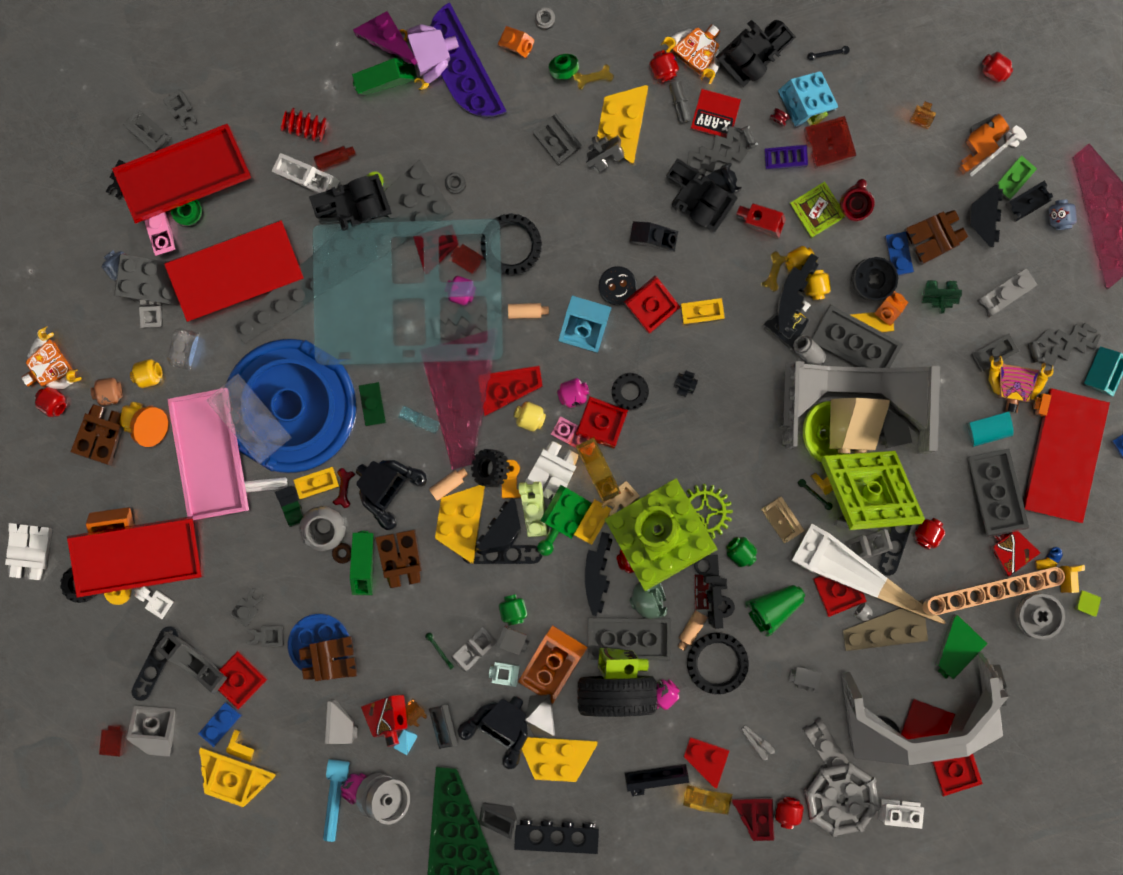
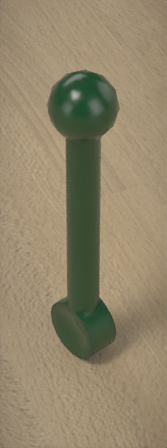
[798,479,833,510]
[425,633,454,670]

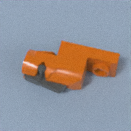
[959,114,1010,175]

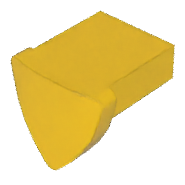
[811,473,833,495]
[1059,564,1085,593]
[226,730,254,762]

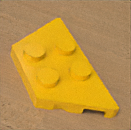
[597,85,648,164]
[435,485,485,564]
[522,737,598,782]
[199,747,276,807]

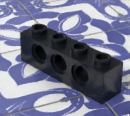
[514,819,599,854]

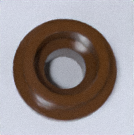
[332,543,352,564]

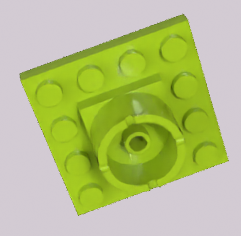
[821,451,925,530]
[604,478,718,591]

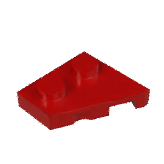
[683,737,730,788]

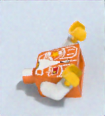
[660,24,720,84]
[21,326,82,389]

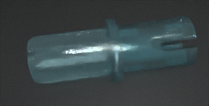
[398,406,440,433]

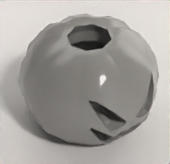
[299,506,346,552]

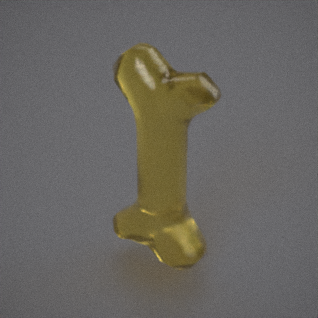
[574,64,614,90]
[762,251,788,292]

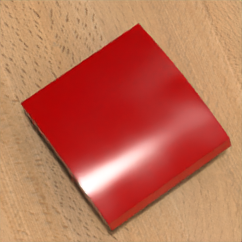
[901,699,956,739]

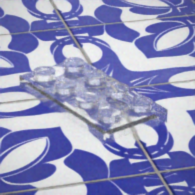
[206,374,292,464]

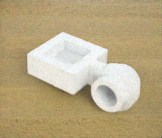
[134,587,174,619]

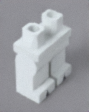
[525,441,579,500]
[5,523,53,580]
[878,798,924,829]

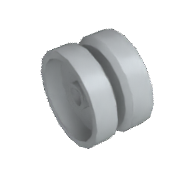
[1014,593,1065,640]
[356,773,410,825]

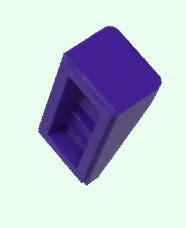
[764,145,808,169]

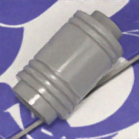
[794,336,826,365]

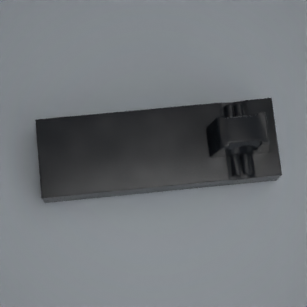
[625,764,689,797]

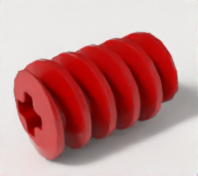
[281,108,326,142]

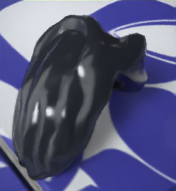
[706,163,742,193]

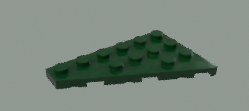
[427,766,500,875]

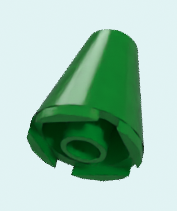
[746,585,805,637]

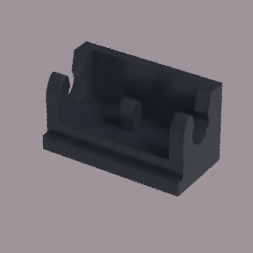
[1005,180,1053,222]

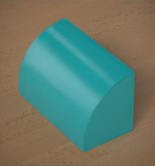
[1084,346,1123,397]
[966,412,1014,447]

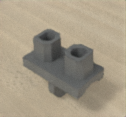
[586,135,624,172]

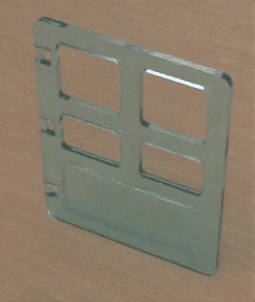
[313,219,503,365]

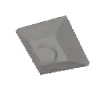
[325,699,358,744]
[127,706,175,757]

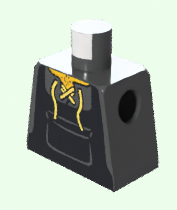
[762,299,812,351]

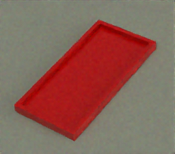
[112,123,251,224]
[164,220,304,322]
[1023,388,1110,523]
[67,516,202,598]

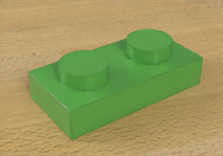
[998,155,1037,201]

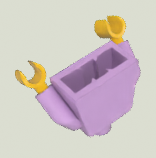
[399,24,459,90]

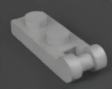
[978,268,1037,317]
[803,718,849,778]

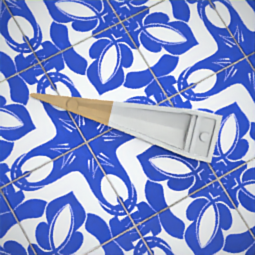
[791,524,946,624]

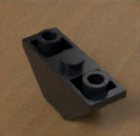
[970,183,1003,247]
[476,498,521,555]

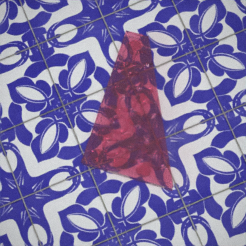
[1072,143,1123,289]
[420,328,498,470]

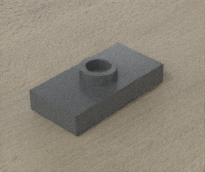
[429,705,458,749]

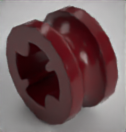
[770,108,790,127]

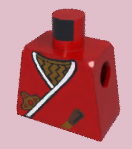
[736,203,786,239]
[991,531,1040,577]
[361,695,408,747]

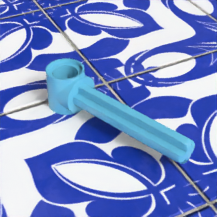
[323,759,350,842]

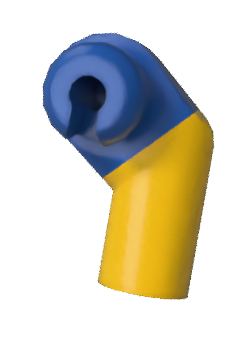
[1035,547,1063,570]

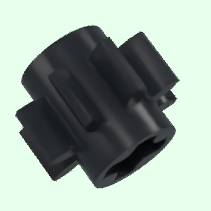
[674,370,698,397]

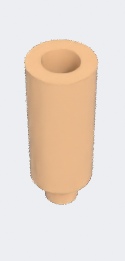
[508,303,549,319]
[429,468,468,501]
[677,610,708,651]

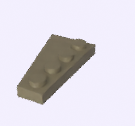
[842,600,928,651]

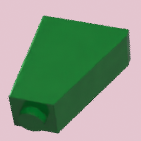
[352,58,418,95]
[350,531,374,595]
[935,614,988,680]

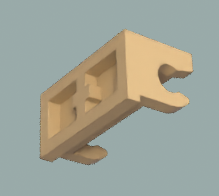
[761,496,805,544]

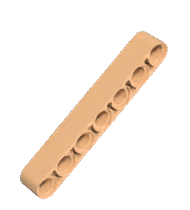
[923,567,1065,616]

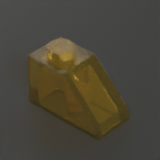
[683,785,733,815]

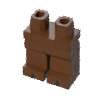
[904,210,968,265]
[70,404,123,466]
[375,529,422,588]
[299,636,357,681]

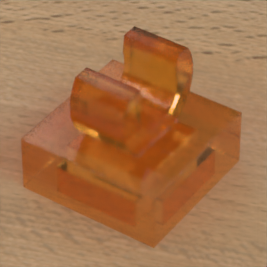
[909,101,936,129]
[405,699,427,727]

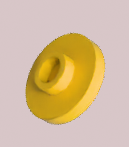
[104,589,132,605]

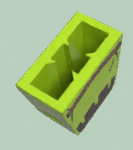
[598,648,649,679]

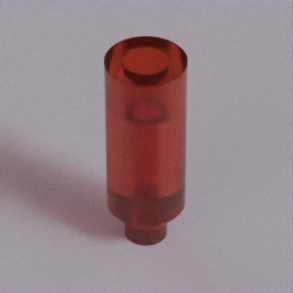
[313,146,356,170]

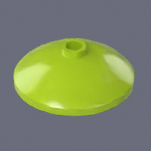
[803,401,851,462]

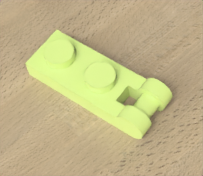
[519,481,549,537]

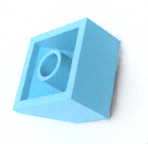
[559,296,611,353]

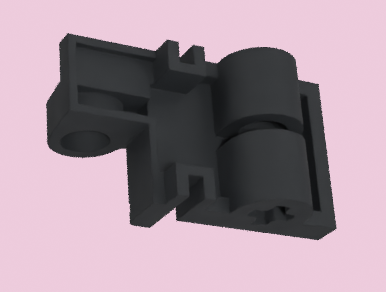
[716,20,796,87]
[666,158,738,232]
[309,174,392,231]
[694,555,735,629]

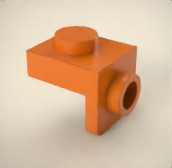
[498,26,534,58]
[875,291,909,326]
[1033,393,1051,417]

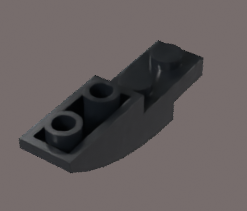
[777,253,819,334]
[585,532,613,617]

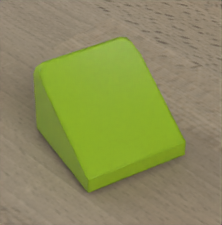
[1074,590,1101,617]

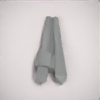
[741,725,775,760]

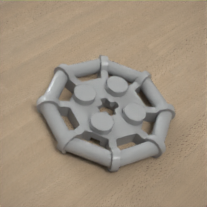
[804,762,881,837]

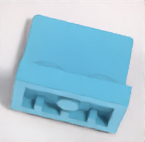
[778,72,838,127]

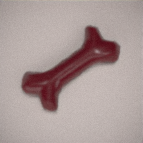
[332,468,355,508]

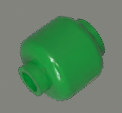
[726,537,757,567]
[499,594,527,626]

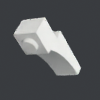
[272,153,340,193]

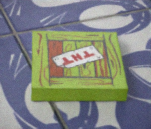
[789,181,845,238]

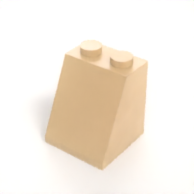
[829,398,890,454]

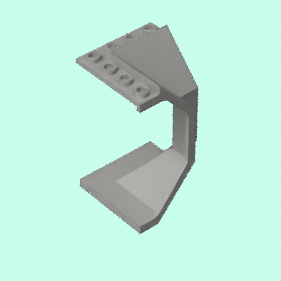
[779,361,940,454]
[842,652,1009,765]

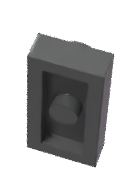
[972,334,1019,372]

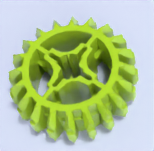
[687,484,733,539]

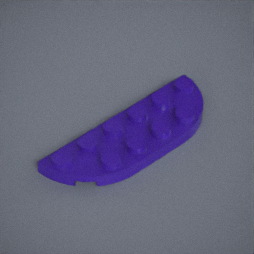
[430,2,507,117]

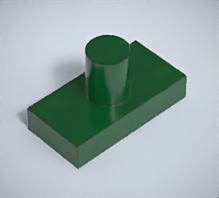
[359,382,386,427]

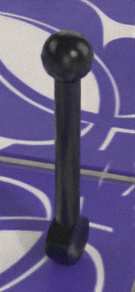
[807,46,850,60]

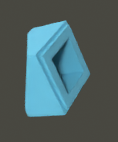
[393,729,417,755]

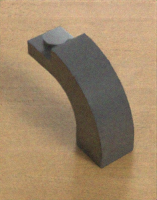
[155,632,227,694]

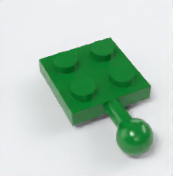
[537,485,592,556]

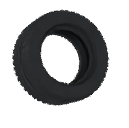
[577,675,657,717]

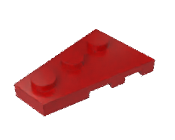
[478,366,543,416]

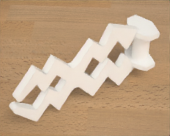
[970,125,1027,177]

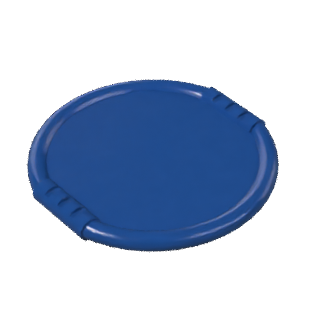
[225,339,356,473]

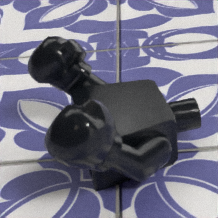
[356,460,427,530]
[457,696,528,769]

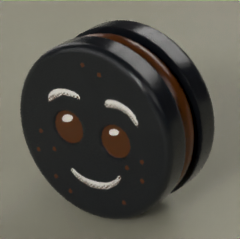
[598,266,637,306]

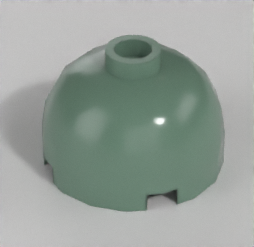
[630,582,667,619]

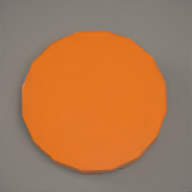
[130,406,168,447]

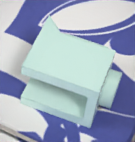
[488,661,520,687]

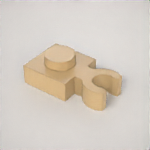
[602,481,640,516]

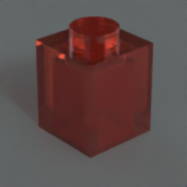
[451,243,484,276]
[99,725,126,757]

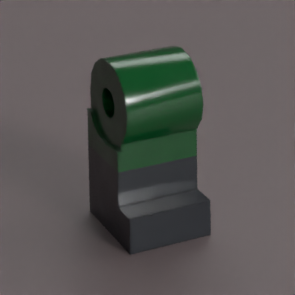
[275,486,304,527]

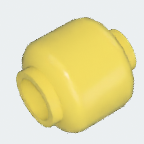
[513,401,546,432]

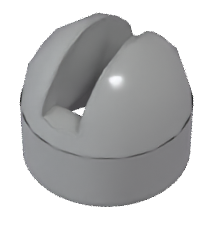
[854,603,872,621]

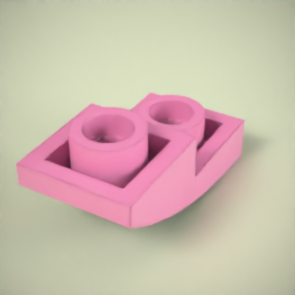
[551,416,596,455]

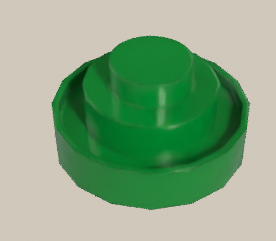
[548,54,579,79]
[171,200,202,226]

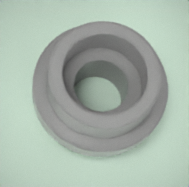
[535,8,555,29]

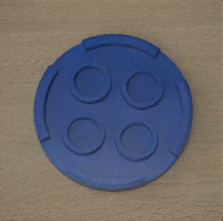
[288,614,349,671]

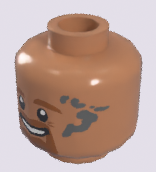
[91,377,123,406]

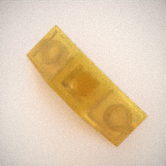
[576,437,621,502]

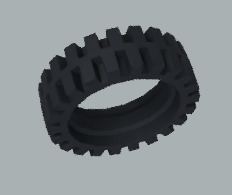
[481,213,542,276]
[687,633,749,694]

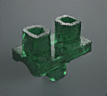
[922,280,962,314]

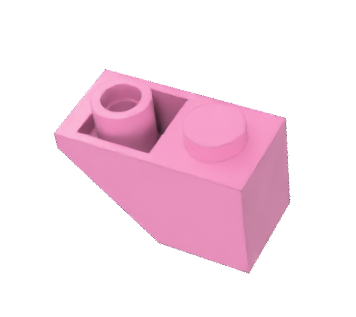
[144,212,175,256]

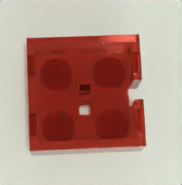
[804,116,857,169]

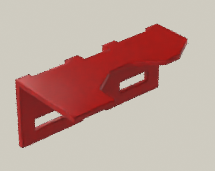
[694,574,709,610]

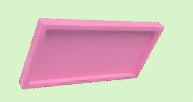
[167,388,249,521]

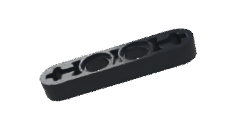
[878,525,912,576]
[462,545,542,564]
[131,626,180,701]

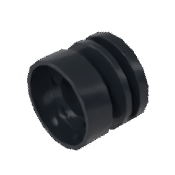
[850,257,899,301]

